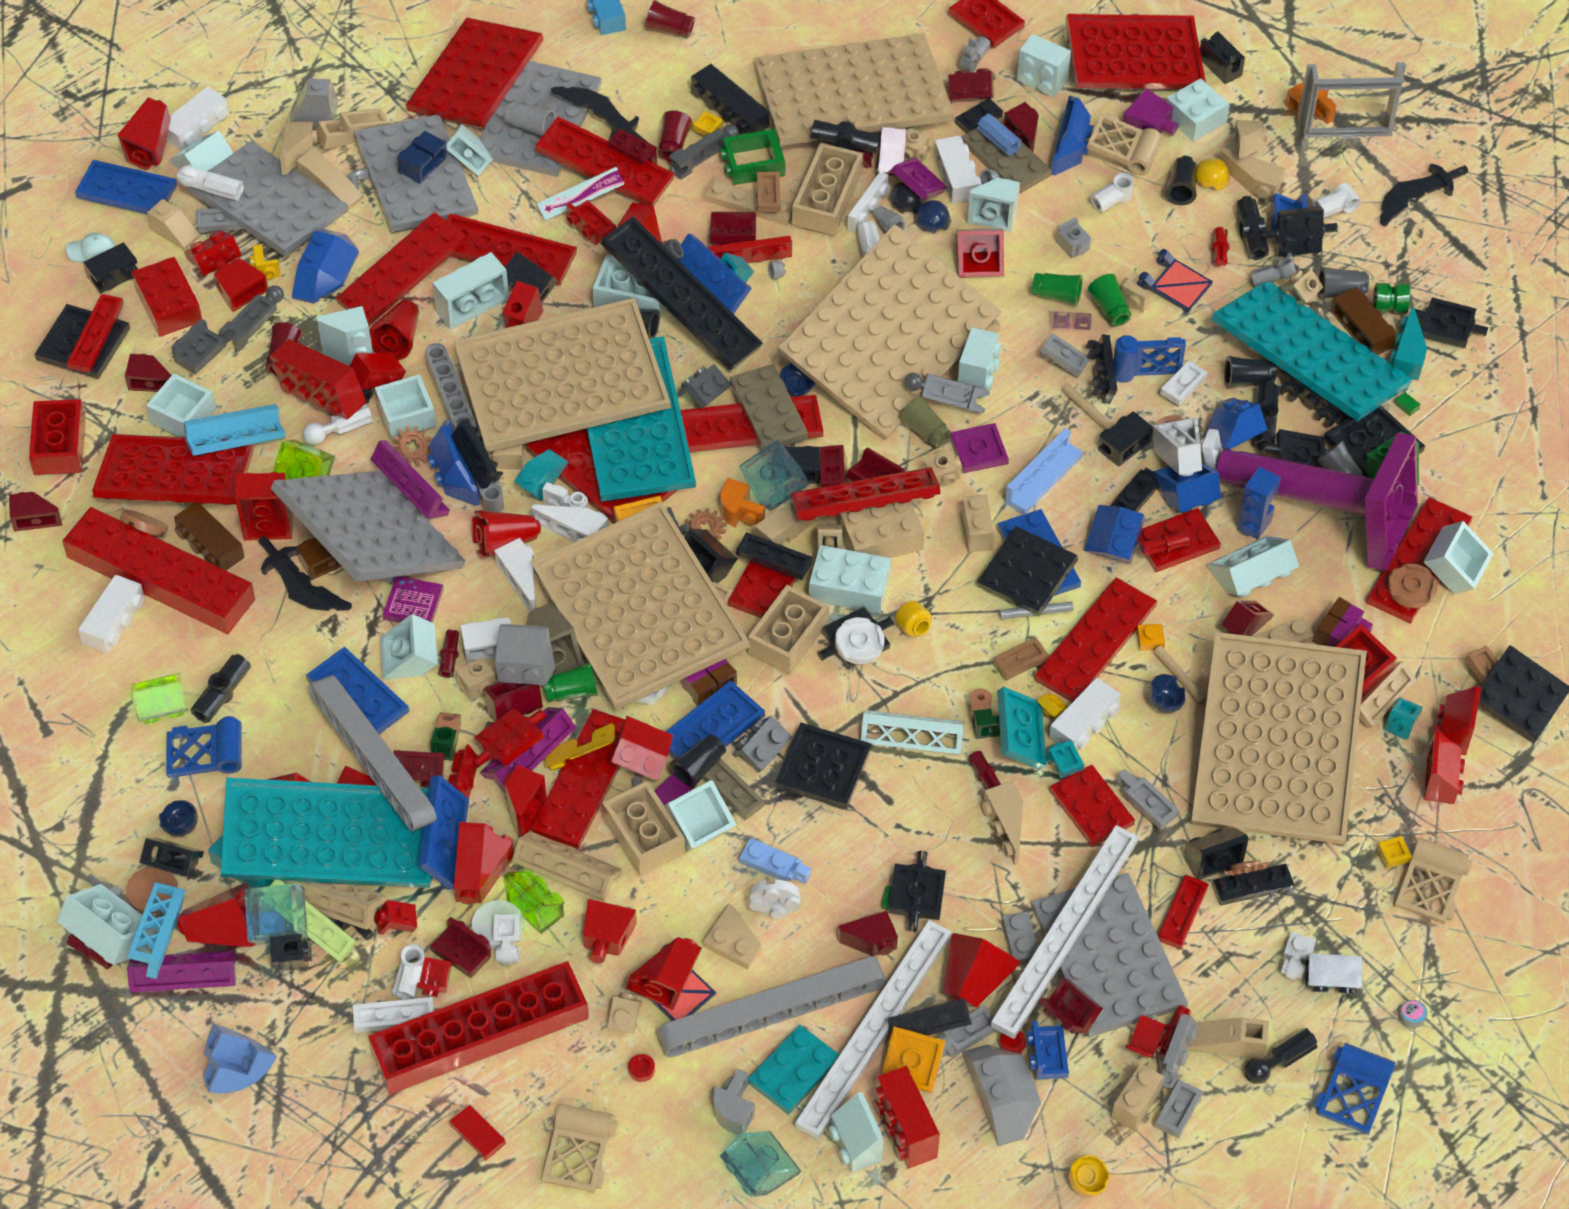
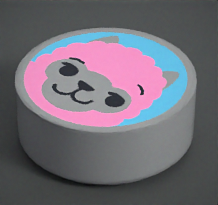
[1400,1000,1427,1028]

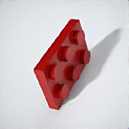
[949,0,1025,48]
[1138,508,1221,573]
[728,561,797,618]
[1049,764,1135,847]

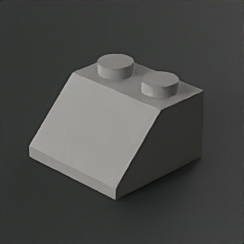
[495,624,555,685]

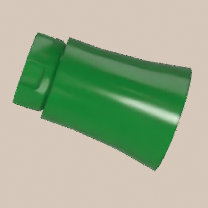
[1032,273,1083,307]
[1087,274,1132,327]
[544,662,598,702]

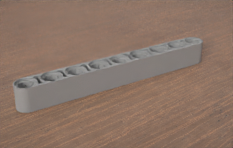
[426,343,504,512]
[309,675,437,831]
[657,957,887,1057]

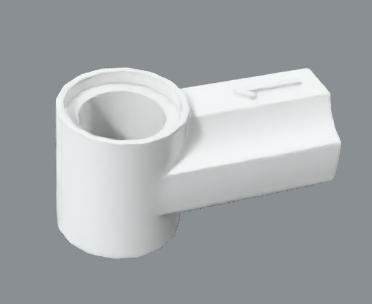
[1090,173,1133,212]
[1312,183,1361,218]
[392,944,425,1000]

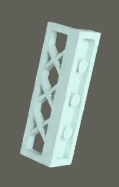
[861,710,965,755]

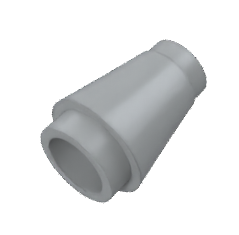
[874,206,905,233]

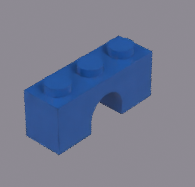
[1237,466,1281,540]

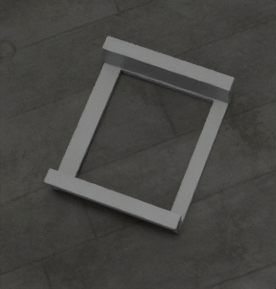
[1297,62,1406,138]

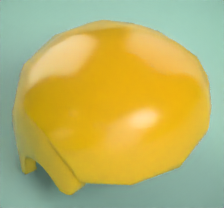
[1196,158,1230,191]
[1068,1154,1110,1197]

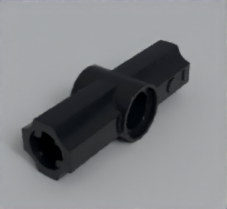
[810,119,880,153]
[1236,196,1269,260]
[1254,381,1279,450]
[190,654,251,723]

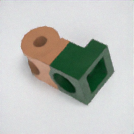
[969,688,1000,739]
[431,712,461,761]

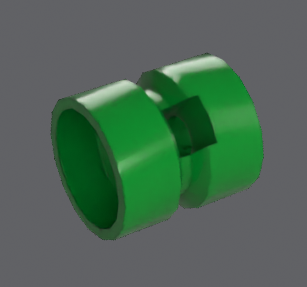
[1373,283,1410,313]

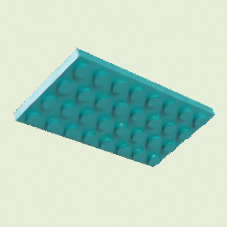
[1211,282,1412,421]
[587,336,696,502]
[220,777,431,888]

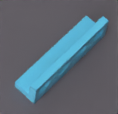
[183,404,285,456]
[128,882,185,979]

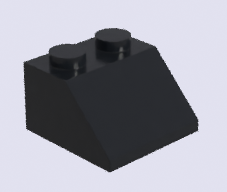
[684,528,738,583]
[1183,827,1249,880]

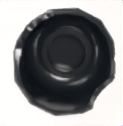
[890,182,926,214]

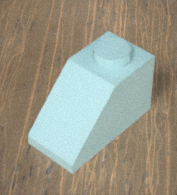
[447,124,493,176]

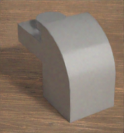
[713,1069,755,1138]

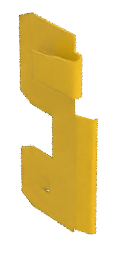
[545,723,615,771]

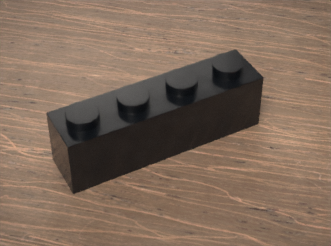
[691,64,770,134]

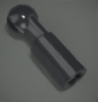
[1244,1028,1318,1084]

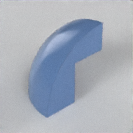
[203,1023,277,1093]

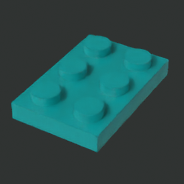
[997,686,1047,770]
[748,1025,840,1115]

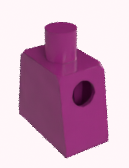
[1123,88,1179,136]

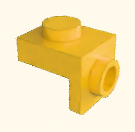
[250,244,281,280]

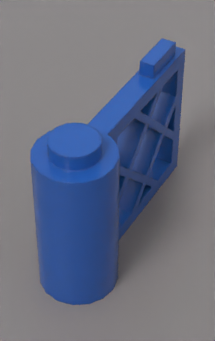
[1113,335,1186,383]
[166,716,242,778]
[1314,1042,1396,1135]

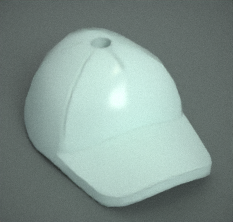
[66,233,116,263]

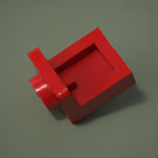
[374,900,417,935]
[416,957,452,997]

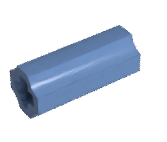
[977,114,1021,156]

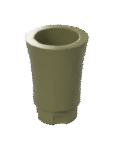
[899,396,952,448]

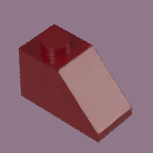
[1003,102,1039,152]
[125,354,172,392]
[9,492,63,532]
[1221,600,1274,636]
[837,910,898,957]

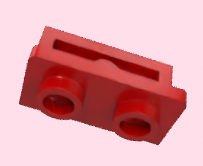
[566,200,616,245]
[184,231,241,276]

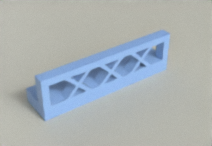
[1005,428,1083,515]

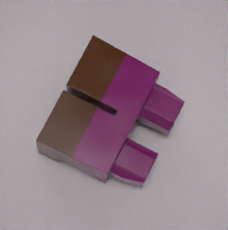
[1313,597,1373,647]
[682,659,737,706]

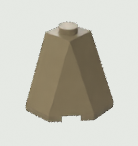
[528,602,584,674]

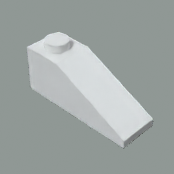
[531,504,608,542]
[494,538,536,612]

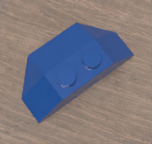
[1051,96,1094,175]
[292,229,359,304]
[427,419,480,506]

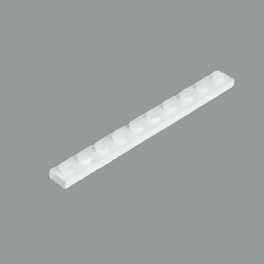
[991,825,1139,1039]
[795,920,952,1140]

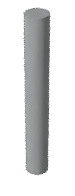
[999,601,1073,619]

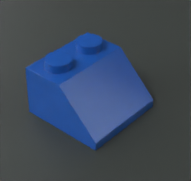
[1204,398,1267,450]
[1154,463,1221,512]
[1084,505,1145,565]

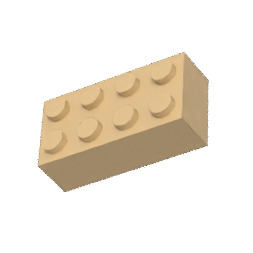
[792,143,863,236]

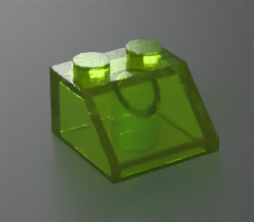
[273,439,335,479]
[131,673,188,724]
[504,870,565,934]

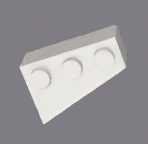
[1153,417,1202,476]

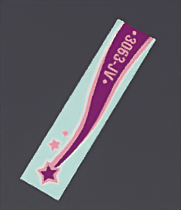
[537,167,624,221]

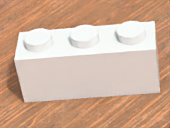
[166,86,229,151]
[934,135,981,204]
[78,574,145,654]
[1049,678,1121,750]

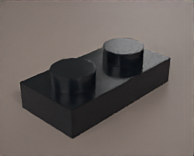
[955,99,1003,133]

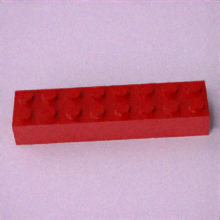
[62,506,256,635]
[368,961,589,1095]

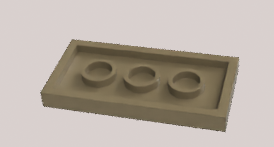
[961,117,1052,194]
[730,364,808,452]

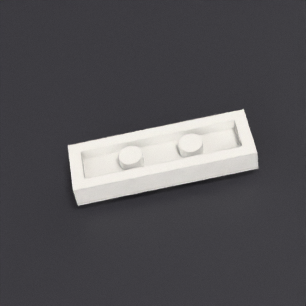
[847,171,890,233]
[353,997,434,1033]

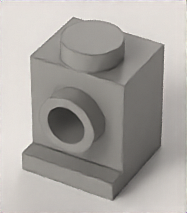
[1056,217,1091,259]

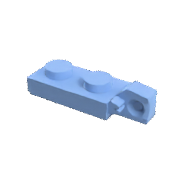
[739,838,811,884]

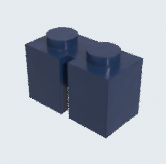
[397,131,447,184]

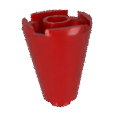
[369,300,419,360]
[471,510,541,558]

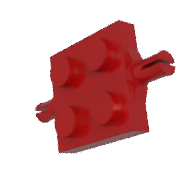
[472,708,546,768]

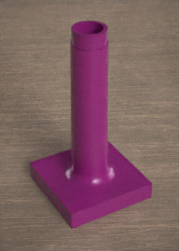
[1217,432,1418,571]

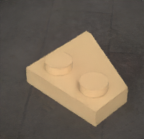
[703,904,761,970]

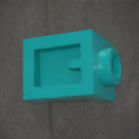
[1385,698,1423,739]
[1046,740,1085,778]

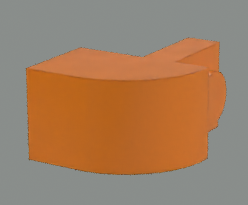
[1285,82,1337,124]
[720,478,765,528]

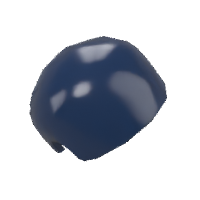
[915,200,951,234]
[779,363,816,397]
[1148,674,1186,714]
[159,800,198,837]

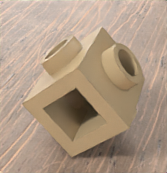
[904,128,930,163]
[1281,269,1323,305]
[924,448,963,485]
[456,656,497,701]

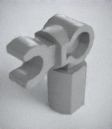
[959,37,990,72]
[1251,253,1296,287]

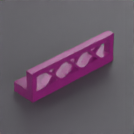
[370,440,450,518]
[480,707,576,793]
[127,950,237,992]

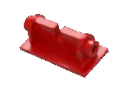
[448,744,478,799]

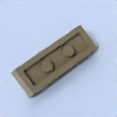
[702,759,765,821]

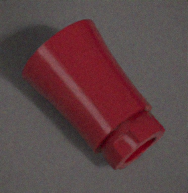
[646,0,695,37]
[658,110,693,162]
[265,322,303,376]

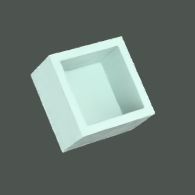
[1017,34,1071,97]
[1167,78,1230,142]
[958,327,1002,398]
[146,374,216,437]
[375,374,436,440]
[1424,521,1494,594]
[664,780,736,852]

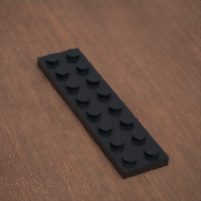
[600,217,763,371]

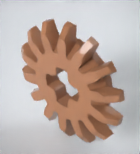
[391,426,432,467]
[684,508,727,540]
[1223,860,1269,876]

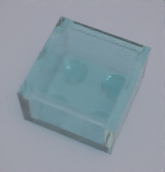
[244,883,308,945]

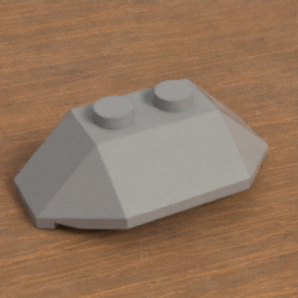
[963,1045,1041,1147]

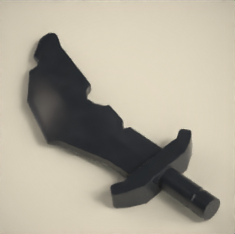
[551,86,648,142]
[1380,163,1468,227]
[258,536,352,611]

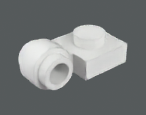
[542,482,588,508]
[493,914,522,965]
[1281,932,1316,980]

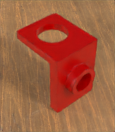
[1125,1015,1166,1058]

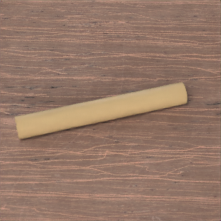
[1062,384,1114,429]
[1154,646,1207,704]

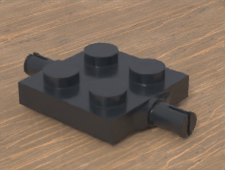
[1261,206,1338,256]
[1411,297,1489,348]
[1262,429,1327,468]
[817,606,894,669]
[888,850,946,932]

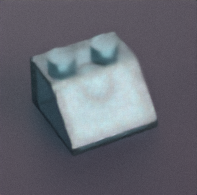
[739,439,810,511]
[720,1131,801,1197]

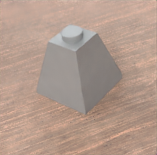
[290,79,338,130]

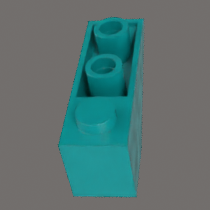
[1389,308,1427,381]

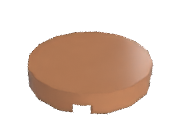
[120,509,168,536]
[1388,564,1437,608]
[126,867,178,915]

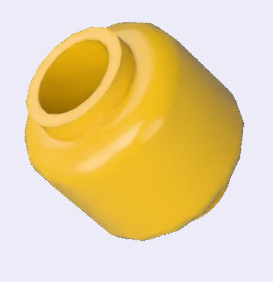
[895,601,932,637]

